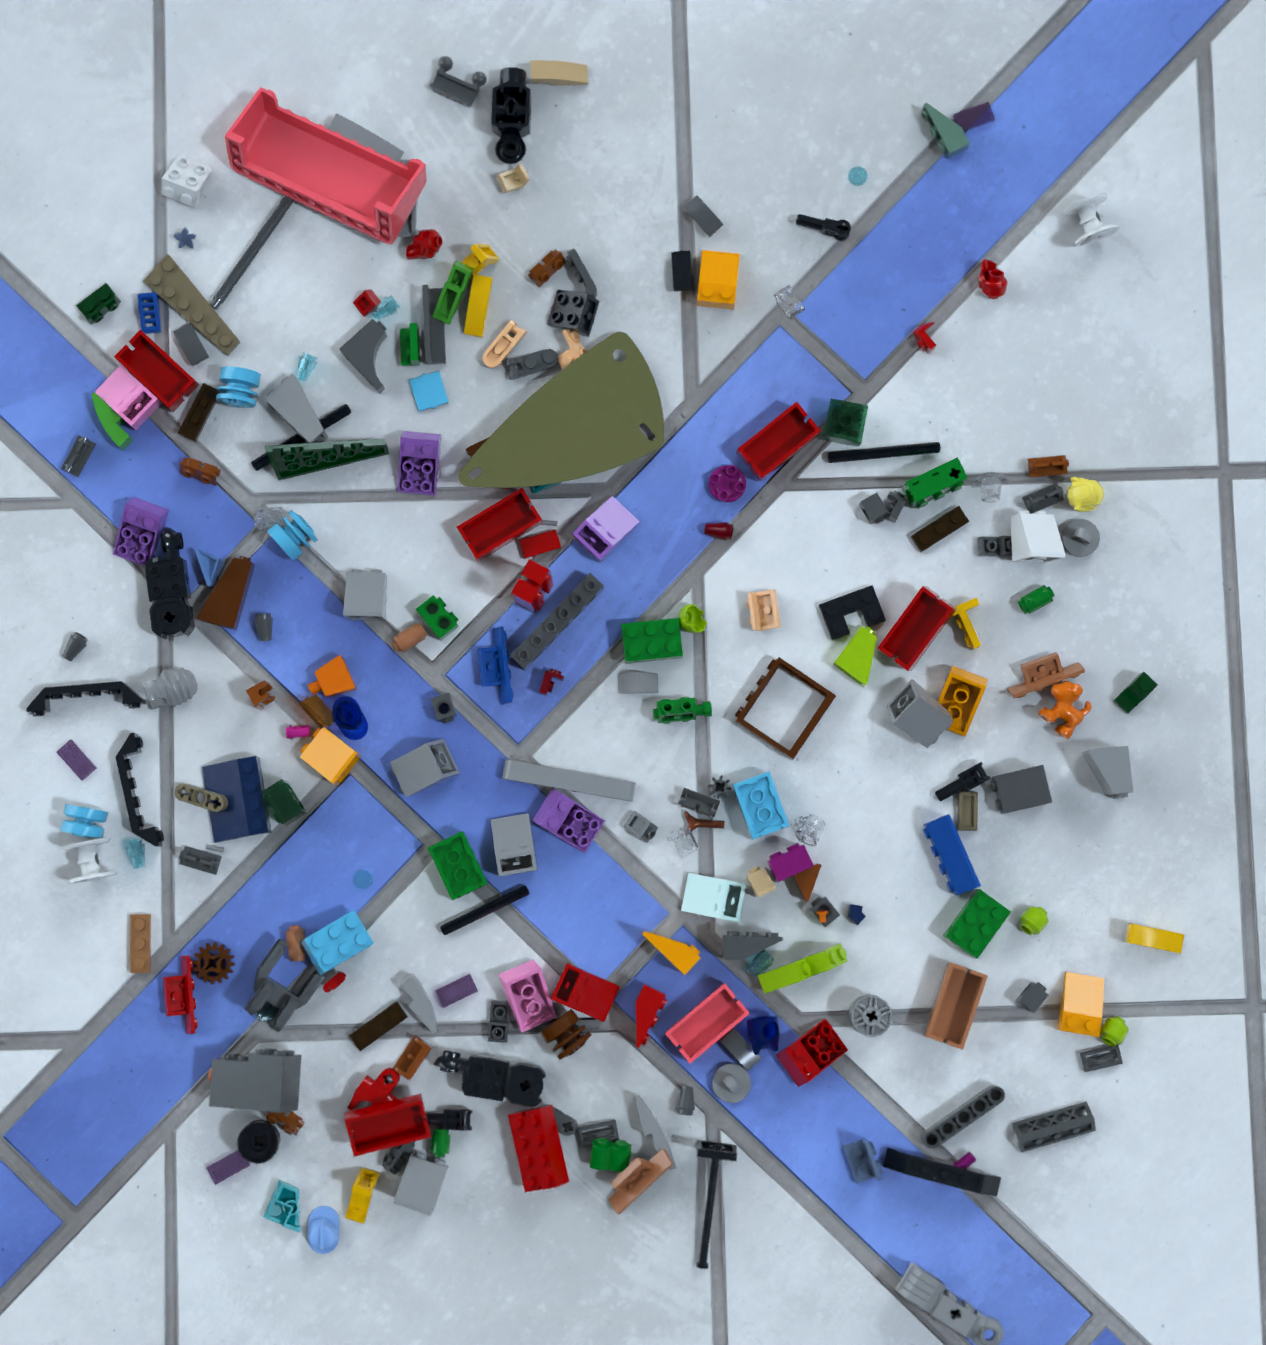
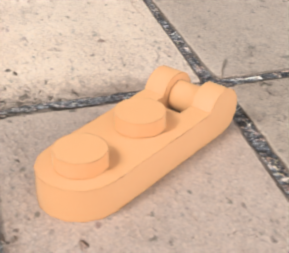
[483,320,527,369]

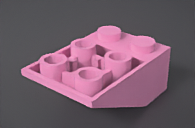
[95,365,162,430]

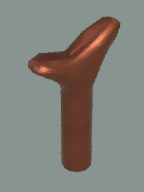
[685,811,724,836]

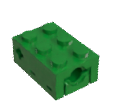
[902,457,968,509]
[621,618,683,664]
[428,831,489,901]
[943,889,1011,959]

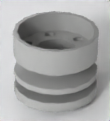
[848,994,892,1037]

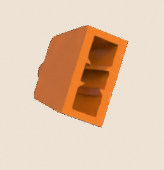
[308,655,357,698]

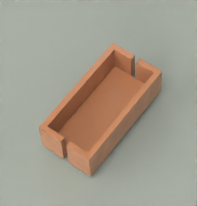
[923,962,988,1050]

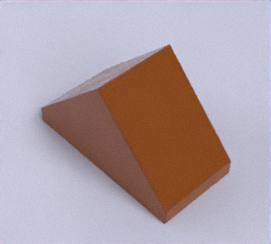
[793,864,822,901]

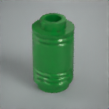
[1018,585,1055,614]

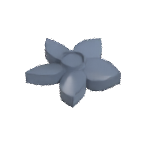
[173,227,197,249]

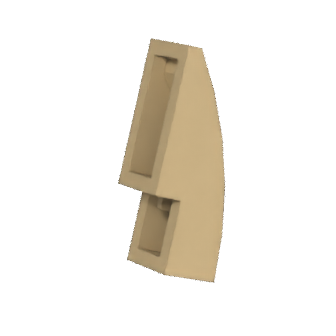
[530,60,588,86]

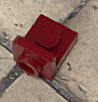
[539,669,564,696]

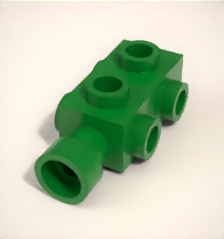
[653,697,712,724]

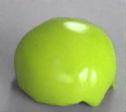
[679,604,707,633]

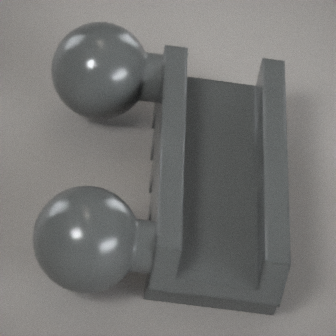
[430,56,487,107]

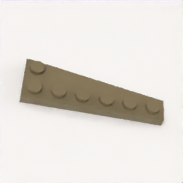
[143,254,240,356]

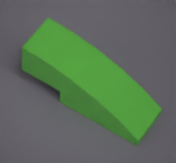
[432,261,474,325]
[92,392,134,450]

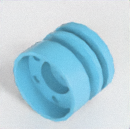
[216,366,261,408]
[267,510,318,561]

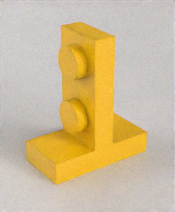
[449,244,500,281]
[951,597,981,650]
[345,1167,380,1224]

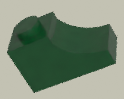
[1113,672,1158,714]

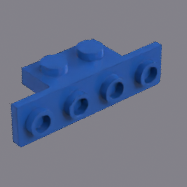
[477,626,513,705]

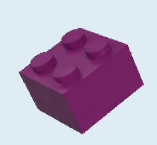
[766,843,814,882]

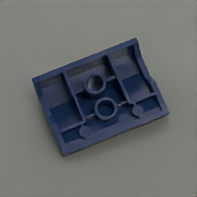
[202,756,272,843]

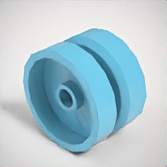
[60,804,108,838]

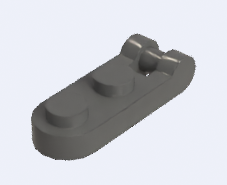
[566,248,597,298]
[505,349,558,380]

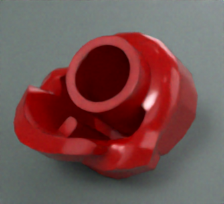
[406,229,443,260]
[978,259,1008,299]

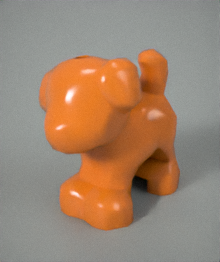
[1038,681,1092,739]

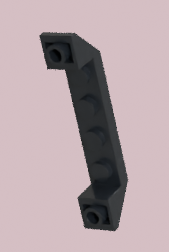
[26,681,146,717]
[116,733,164,847]
[883,1147,1001,1197]

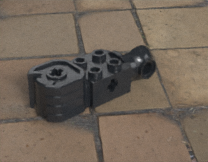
[144,527,195,639]
[434,1051,546,1107]

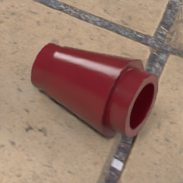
[705,522,733,541]

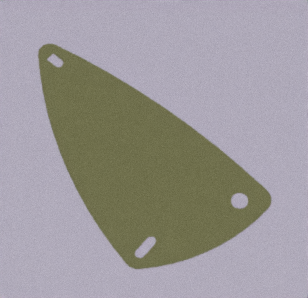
[458,332,664,488]

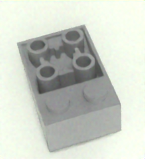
[491,813,538,877]

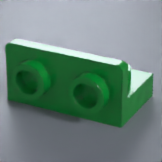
[400,323,420,366]

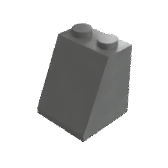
[990,765,1053,814]

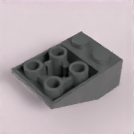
[722,931,783,960]

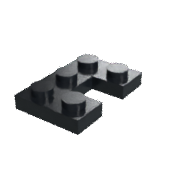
[818,585,886,641]

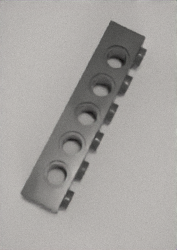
[510,573,604,670]

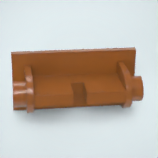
[528,249,566,287]
[1028,455,1069,478]
[179,457,221,486]
[264,1111,305,1136]

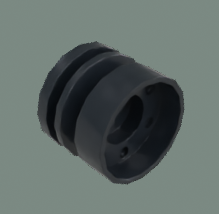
[237,1119,281,1164]

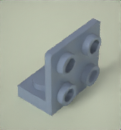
[843,1138,883,1184]

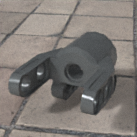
[244,939,327,1032]

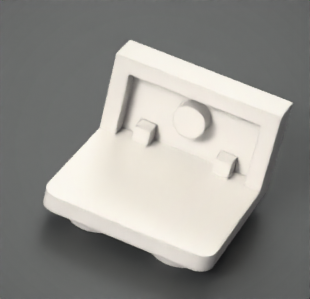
[161,156,211,208]

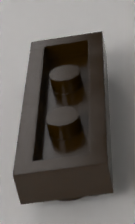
[178,383,221,443]
[911,506,969,553]
[349,1001,408,1051]

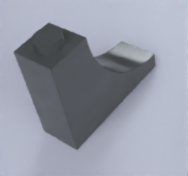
[339,319,387,394]

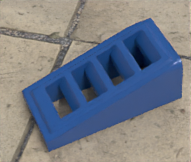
[137,292,162,334]

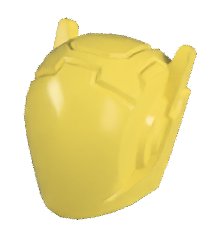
[1067,477,1104,512]

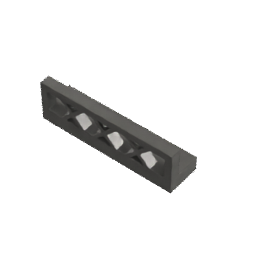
[422,285,446,365]
[1012,1101,1096,1153]

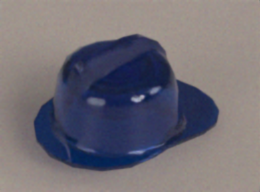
[332,696,368,740]

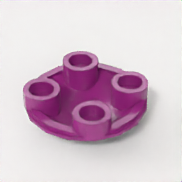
[708,465,746,503]

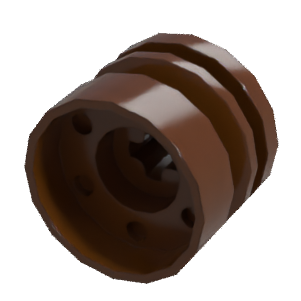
[539,1009,592,1060]

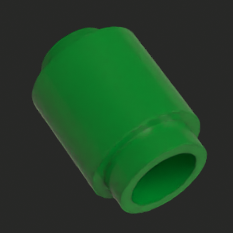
[430,1129,450,1158]

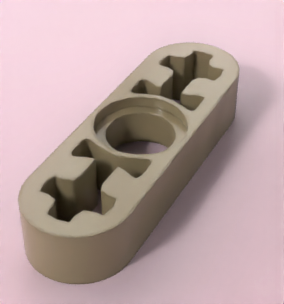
[175,783,228,812]

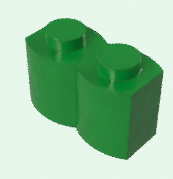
[589,1138,631,1172]

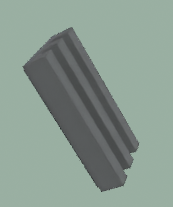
[1079,1045,1123,1072]
[577,1120,619,1147]

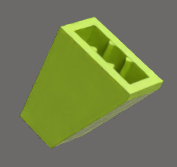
[833,626,877,687]

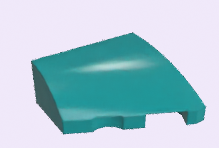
[263,1180,301,1232]

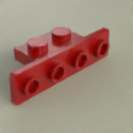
[163,955,198,1034]

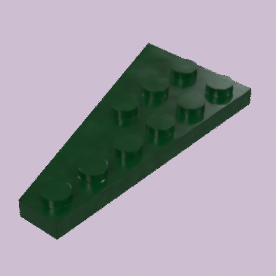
[265,438,389,481]

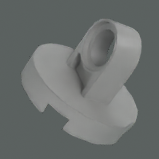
[1061,519,1100,557]
[712,1064,751,1103]

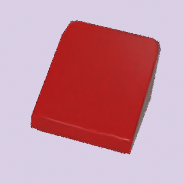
[353,289,382,317]

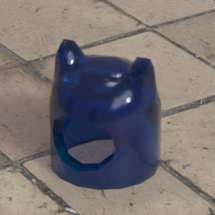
[746,1015,780,1055]

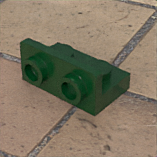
[76,283,121,325]

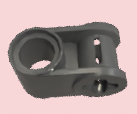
[553,1107,578,1136]

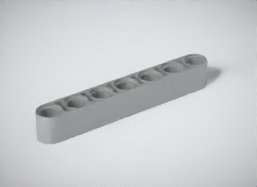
[502,760,636,802]

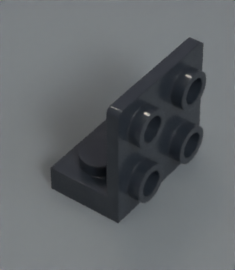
[547,290,600,337]

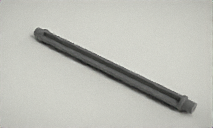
[210,196,295,309]

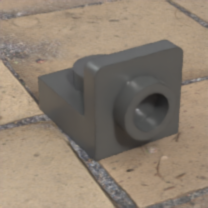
[887,491,907,523]
[624,811,658,843]

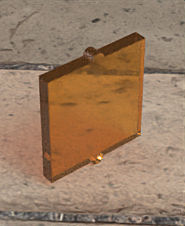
[299,694,338,729]

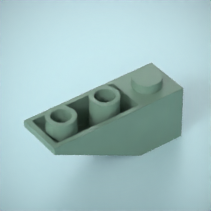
[921,103,970,159]

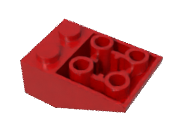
[551,963,620,1022]
[636,983,667,1048]
[776,1018,848,1087]

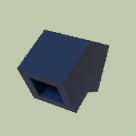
[848,904,866,925]

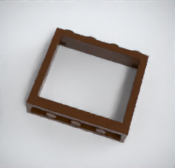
[734,657,836,760]

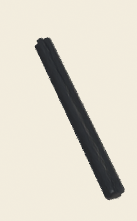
[251,404,351,471]
[827,442,941,463]

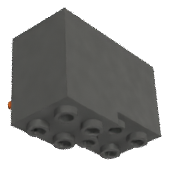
[209,1049,302,1113]

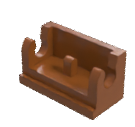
[246,680,275,710]
[393,1035,433,1081]

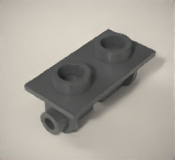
[61,435,96,477]
[1022,483,1064,514]
[678,788,720,817]
[179,846,222,875]
[382,1141,415,1175]

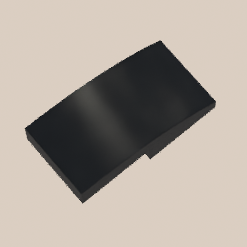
[672,250,693,292]

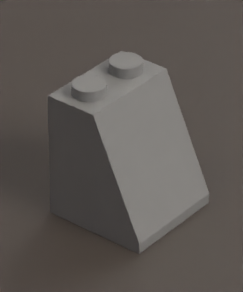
[343,569,387,621]
[887,679,953,748]
[390,739,460,797]
[1082,746,1133,799]
[393,1152,449,1216]

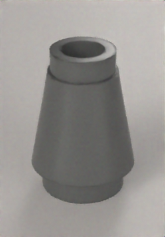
[254,613,273,641]
[62,632,88,661]
[676,1086,695,1115]

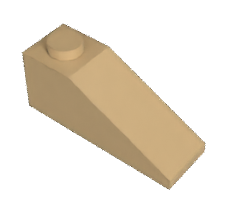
[746,866,776,897]

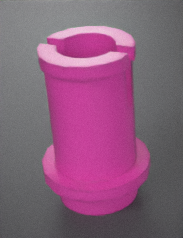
[286,725,310,740]

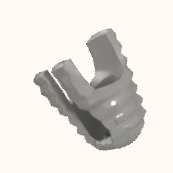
[143,667,197,710]

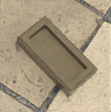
[957,792,978,831]

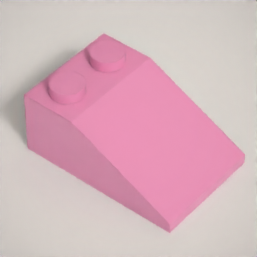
[498,959,557,1033]

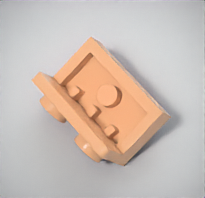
[747,589,781,631]

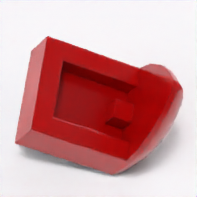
[913,322,936,354]

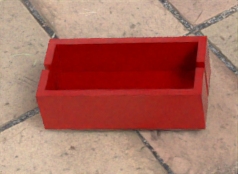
[114,329,199,412]
[737,402,821,482]
[457,488,543,562]
[511,559,554,613]
[878,586,957,671]
[344,1093,431,1157]
[508,1105,569,1192]

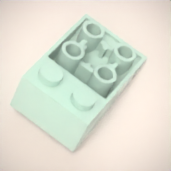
[681,873,746,922]

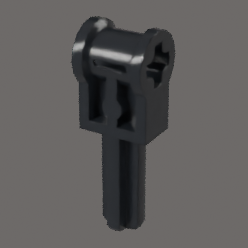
[796,214,851,241]
[935,762,991,801]
[426,1109,473,1131]

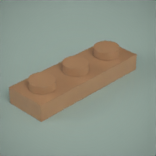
[130,914,151,973]

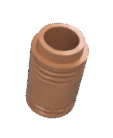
[392,622,428,653]
[285,925,307,962]

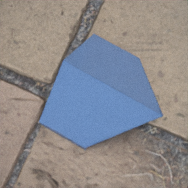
[195,549,226,589]

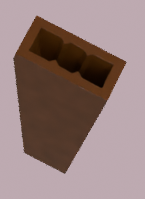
[197,556,255,631]

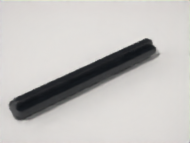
[440,885,530,935]

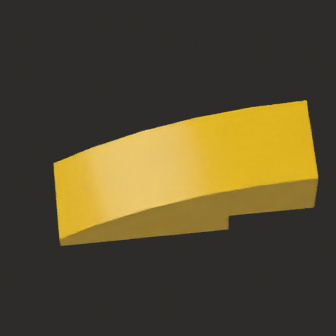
[464,274,493,338]
[1125,923,1184,954]

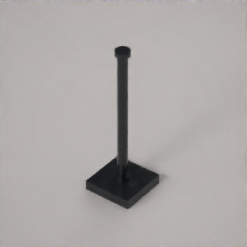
[696,1140,737,1269]

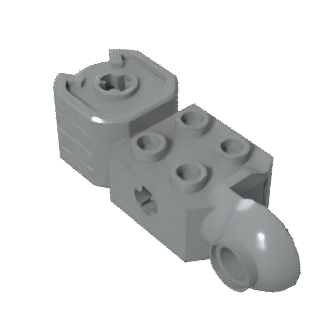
[896,1263,1004,1345]

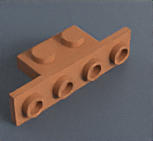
[1007,652,1085,698]
[608,1148,673,1214]

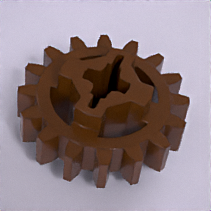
[192,942,236,984]

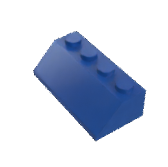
[922,814,981,895]

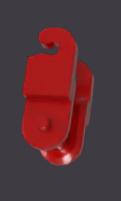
[323,972,346,993]

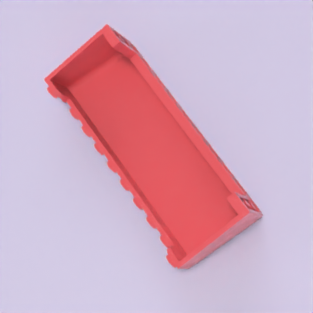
[225,87,427,245]

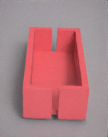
[665,983,750,1064]

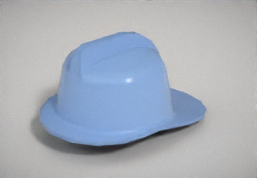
[307,1206,340,1254]

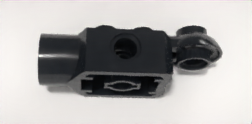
[491,67,532,164]

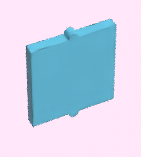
[409,371,449,412]

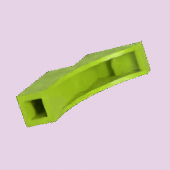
[757,943,847,994]

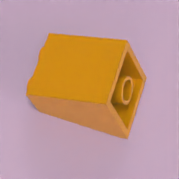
[300,726,362,786]

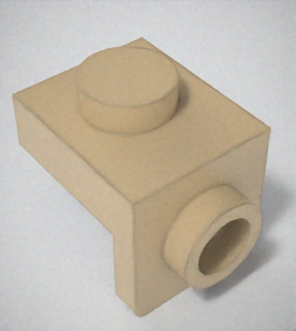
[496,164,530,194]

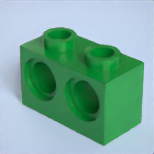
[416,595,459,641]

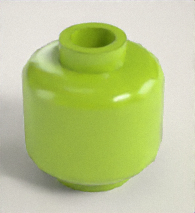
[1019,906,1049,935]
[1100,1016,1129,1047]

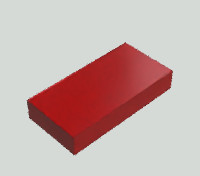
[519,529,561,559]

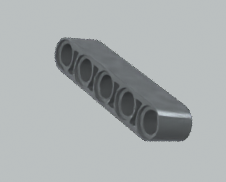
[921,1085,1005,1149]

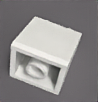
[1011,510,1065,563]

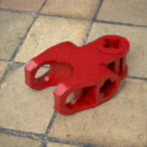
[347,1068,400,1111]

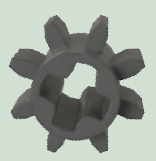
[708,775,732,799]

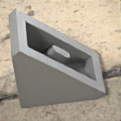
[620,672,658,694]

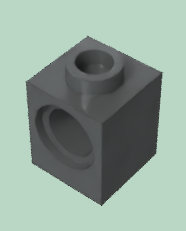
[859,493,888,524]
[430,693,457,724]
[810,896,840,927]
[1016,982,1049,1013]

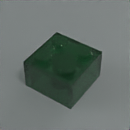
[822,398,868,447]
[262,779,307,825]

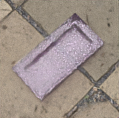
[953,102,995,131]
[57,739,97,781]
[435,974,478,1008]
[206,1150,251,1185]

